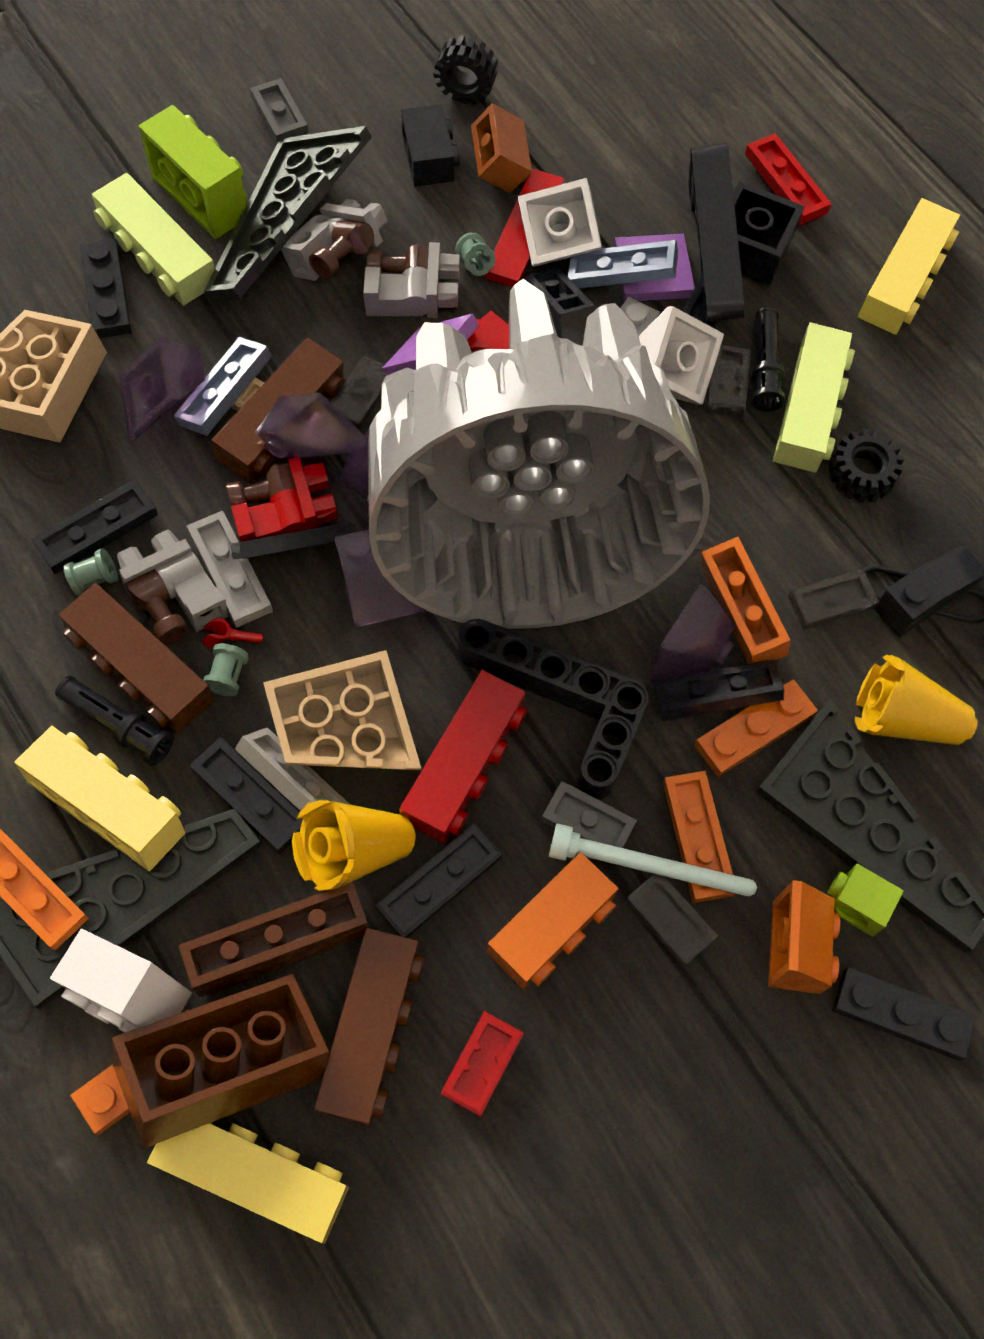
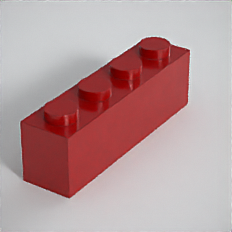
[399,670,528,845]

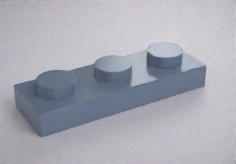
[568,240,679,288]
[174,337,272,436]

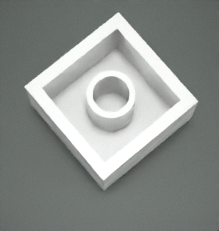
[50,929,192,1033]

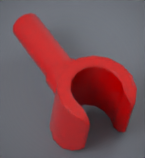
[203,618,263,649]

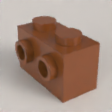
[471,103,532,193]

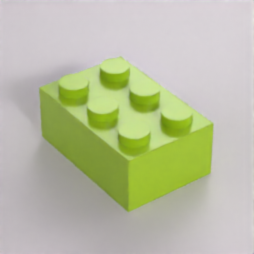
[138,105,248,239]

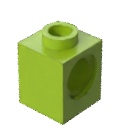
[827,863,904,937]

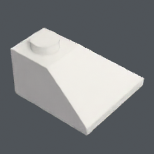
[518,178,602,267]
[639,306,724,405]

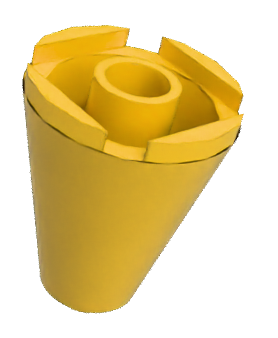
[855,655,978,745]
[292,800,416,891]

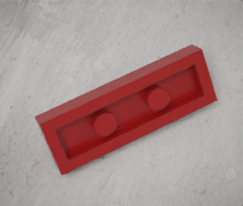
[745,133,832,225]

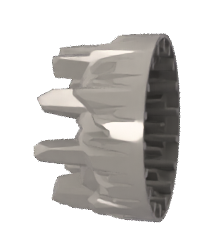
[368,279,710,629]

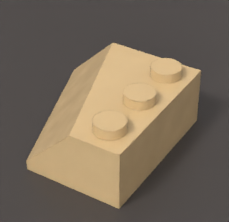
[0,310,107,443]
[263,650,421,770]

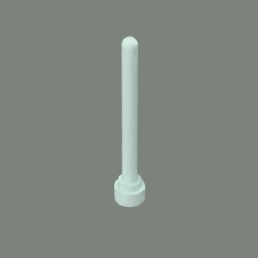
[549,823,757,896]

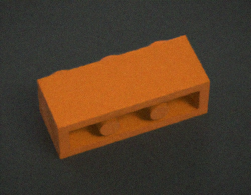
[701,537,791,664]
[486,852,619,990]

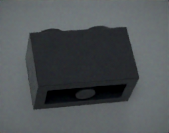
[401,104,460,187]

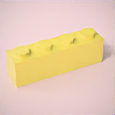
[858,198,960,335]
[14,726,186,872]
[147,1122,349,1244]

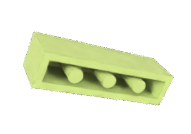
[92,173,215,306]
[773,322,855,473]

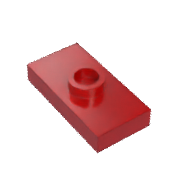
[440,1011,524,1118]

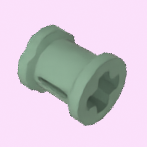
[455,232,495,276]
[64,549,118,596]
[203,643,249,696]

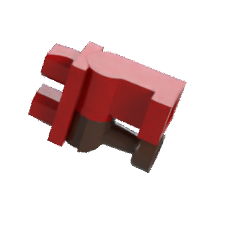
[226,457,338,542]

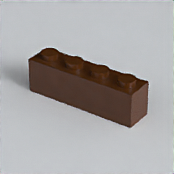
[211,337,345,484]
[58,583,214,734]
[179,881,369,998]
[314,928,425,1128]

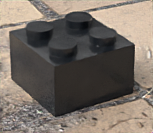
[733,181,805,285]

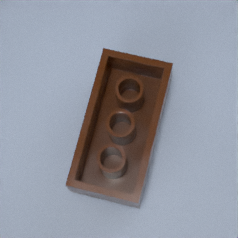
[112,974,329,1149]

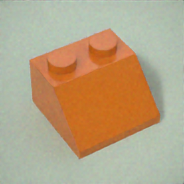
[768,880,840,994]

